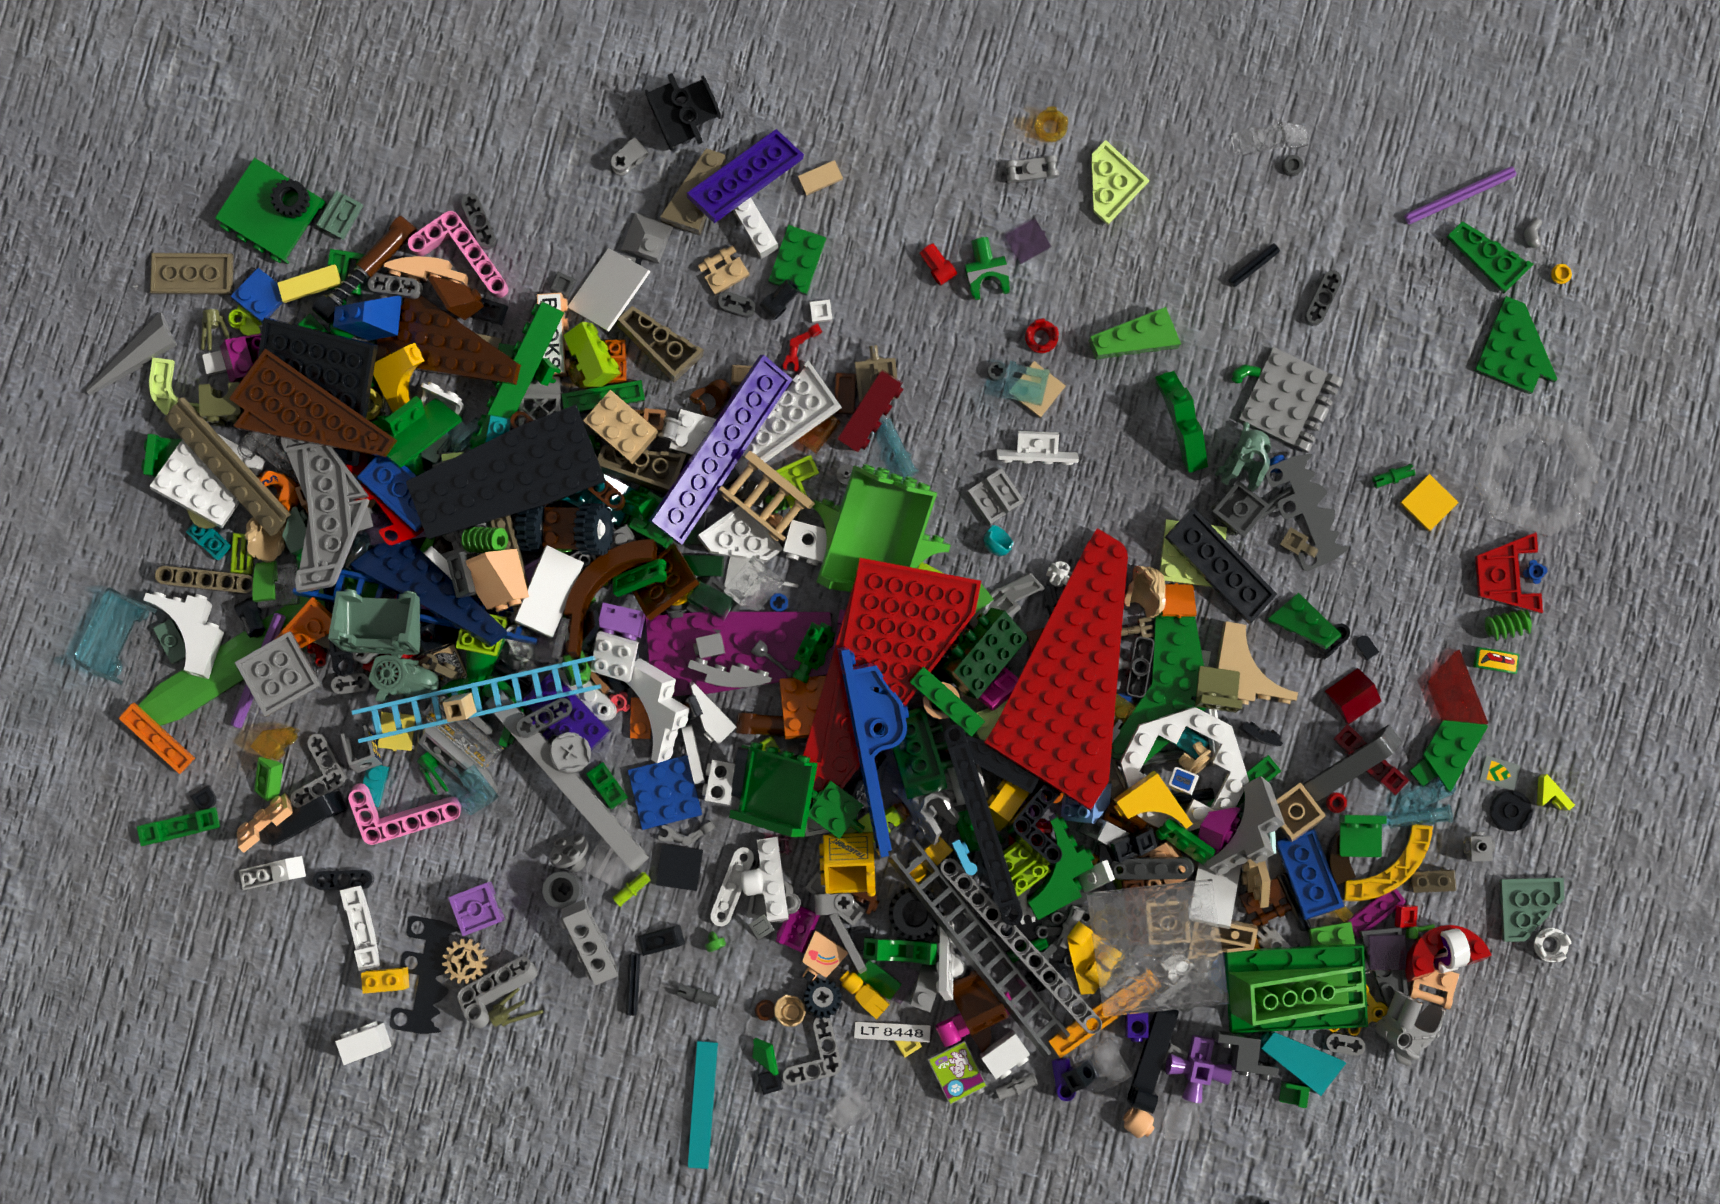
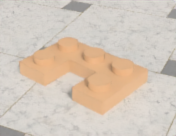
[236,793,293,853]

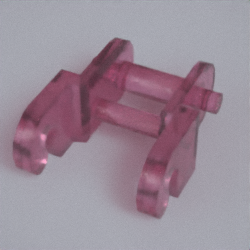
[765,835,792,855]

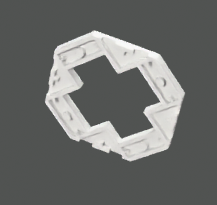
[1120,706,1249,831]

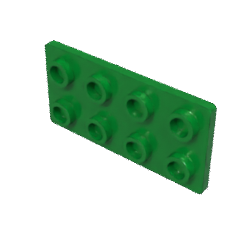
[385,396,462,468]

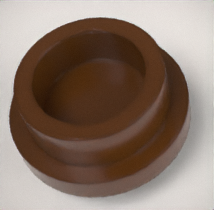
[755,1000,775,1021]

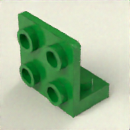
[1339,815,1387,857]

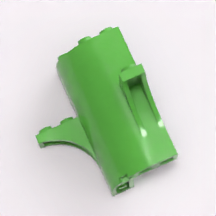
[812,464,951,592]

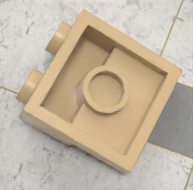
[1241,859,1271,908]

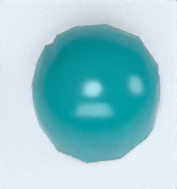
[983,525,1014,556]

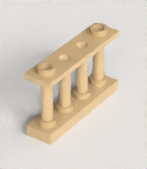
[719,451,815,541]

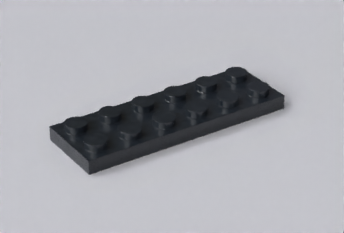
[1165,508,1277,624]

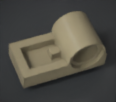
[1412,870,1457,893]

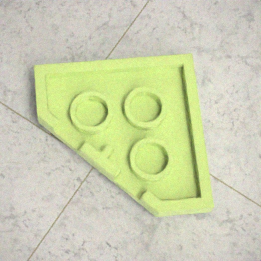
[1091,140,1150,225]

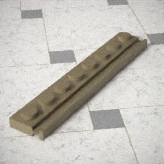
[164,397,291,536]

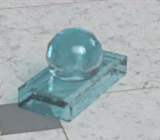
[448,417,480,453]

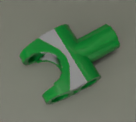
[965,237,1010,301]

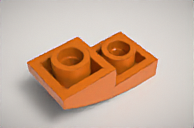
[605,339,627,384]

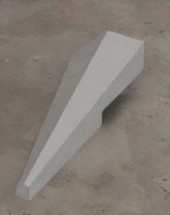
[86,312,177,395]

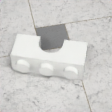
[733,197,779,259]

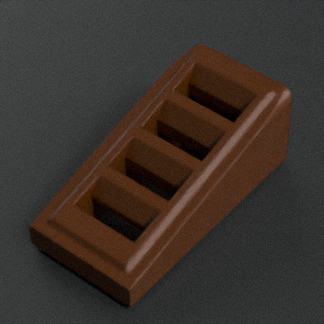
[1103,798,1147,834]

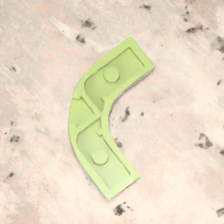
[149,358,207,422]

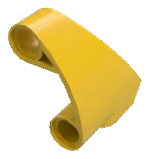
[1067,921,1123,995]

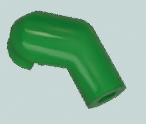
[1232,364,1261,384]

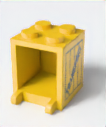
[819,832,876,897]

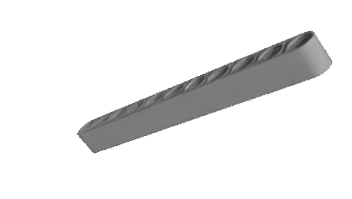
[485,689,650,872]
[941,858,1102,1034]

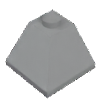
[621,213,673,264]

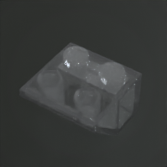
[724,555,784,611]

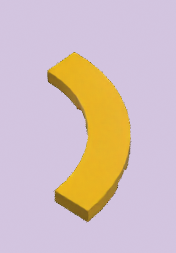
[1344,824,1433,902]

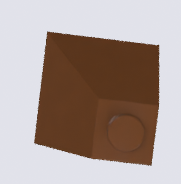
[428,276,484,320]

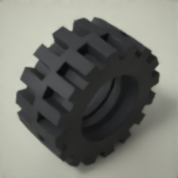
[270,179,310,219]

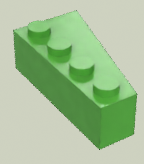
[1088,307,1181,360]

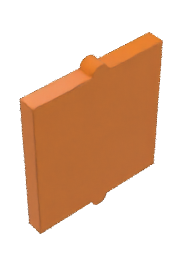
[1162,583,1197,618]

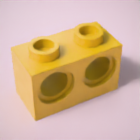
[361,967,410,994]

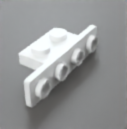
[996,431,1079,465]

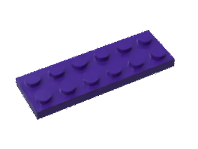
[687,129,804,223]

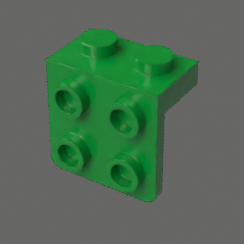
[141,434,182,478]

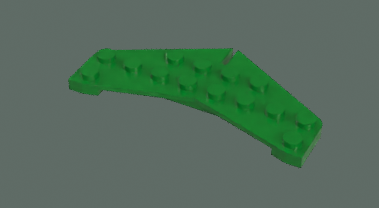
[1111,612,1207,766]

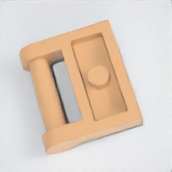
[1409,966,1459,1010]

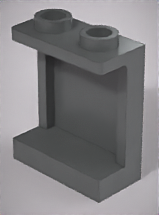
[446,552,483,598]

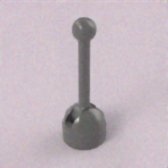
[750,640,794,678]

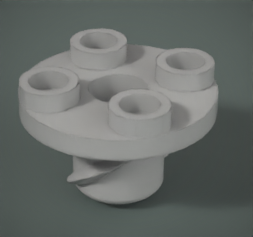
[549,833,589,872]

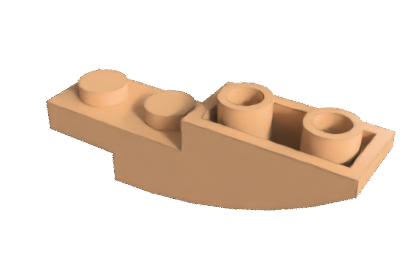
[384,256,469,286]

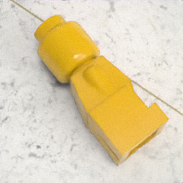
[909,836,953,883]
[839,970,890,1020]

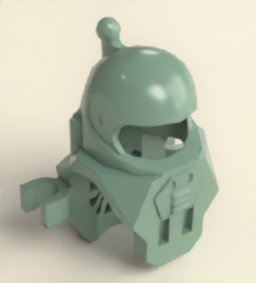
[1215,422,1271,492]
[369,654,439,703]

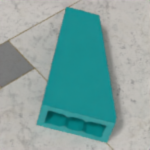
[1260,1031,1346,1096]

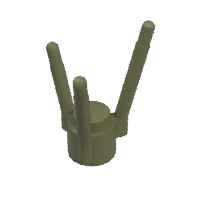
[201,309,231,351]
[488,988,543,1027]

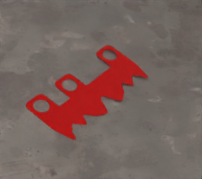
[345,453,424,545]

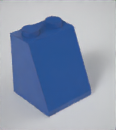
[333,296,402,341]

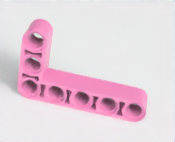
[408,211,508,298]
[348,783,462,845]

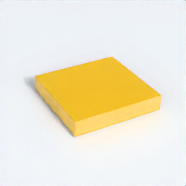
[1400,474,1459,532]

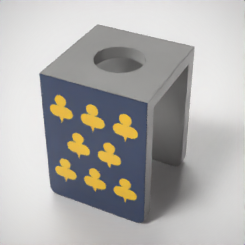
[340,725,383,773]

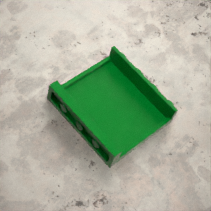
[215,157,327,264]
[729,742,818,837]

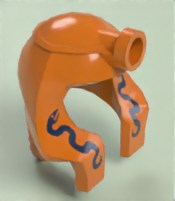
[257,470,300,512]

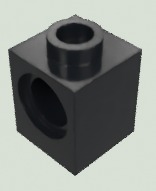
[1061,1058,1100,1093]

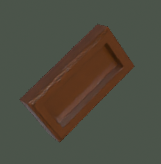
[834,373,856,415]

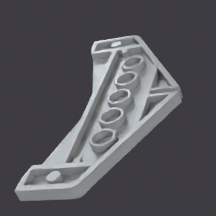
[281,437,370,593]

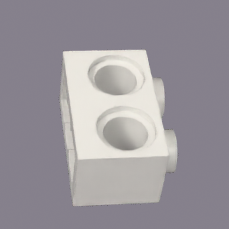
[702,760,735,805]

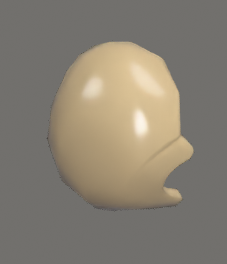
[774,995,806,1027]

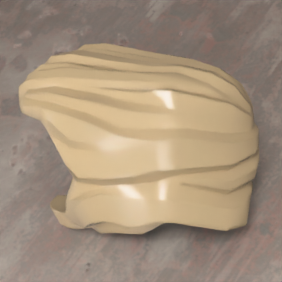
[245,517,287,563]
[1124,566,1165,618]

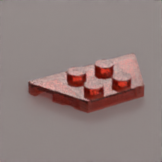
[1427,649,1488,724]

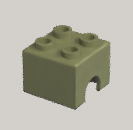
[198,382,245,426]

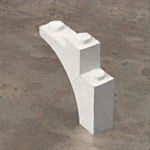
[143,592,224,679]
[624,658,690,763]

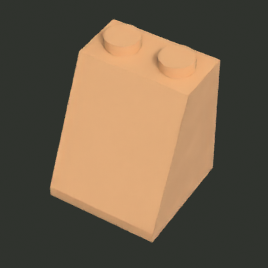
[466,549,529,612]

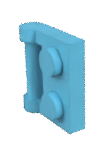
[951,839,977,875]

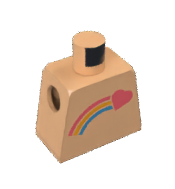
[802,930,848,983]

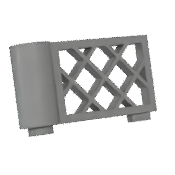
[518,376,562,427]

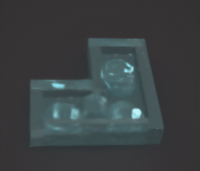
[457,764,499,816]

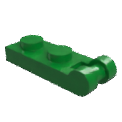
[613,559,667,597]
[1156,819,1216,865]

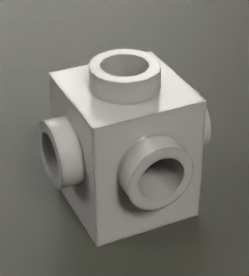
[1463,832,1495,862]

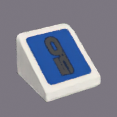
[1168,767,1199,795]

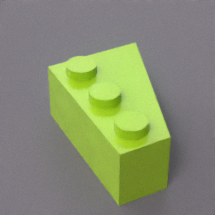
[563,322,621,387]

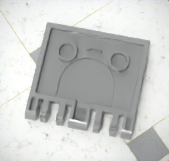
[1238,347,1343,453]

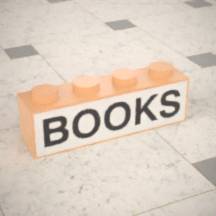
[537,293,571,377]

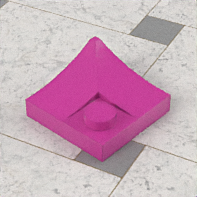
[978,667,1019,711]

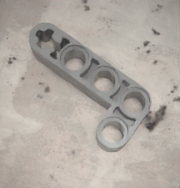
[457,956,538,1028]

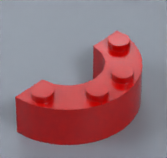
[1405,925,1492,982]

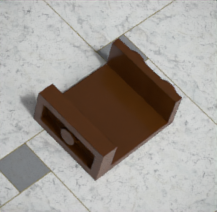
[953,970,1009,1036]

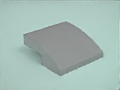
[966,468,1025,526]

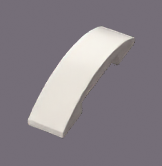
[340,885,380,971]

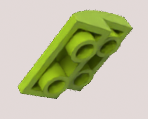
[456,614,508,657]
[1003,842,1051,896]

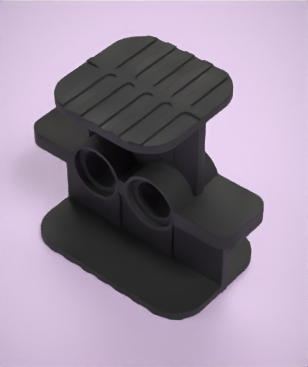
[645,73,721,151]

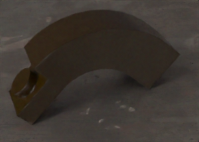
[1326,831,1356,885]

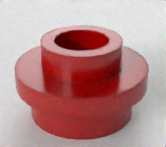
[1326,792,1347,813]

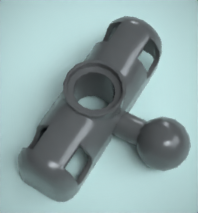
[1118,637,1154,699]

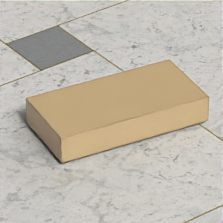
[798,160,843,196]

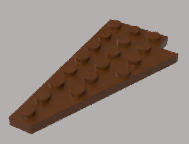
[375,287,521,385]
[229,349,397,457]

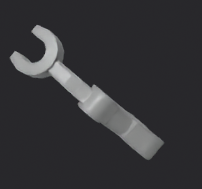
[658,821,716,846]

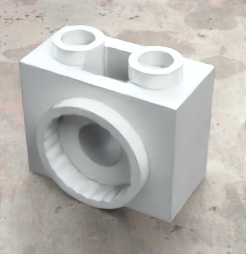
[783,520,827,566]

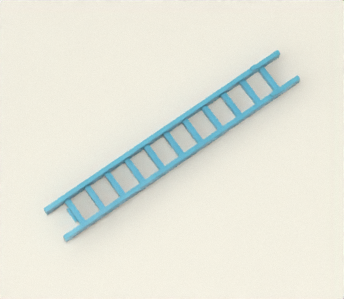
[352,656,602,743]

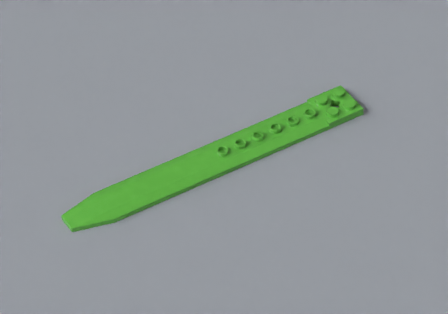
[138,565,389,726]

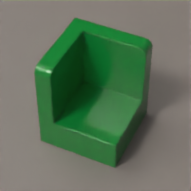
[1279,1081,1310,1108]

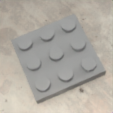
[235,631,322,717]

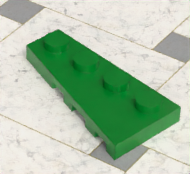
[1447,221,1534,294]

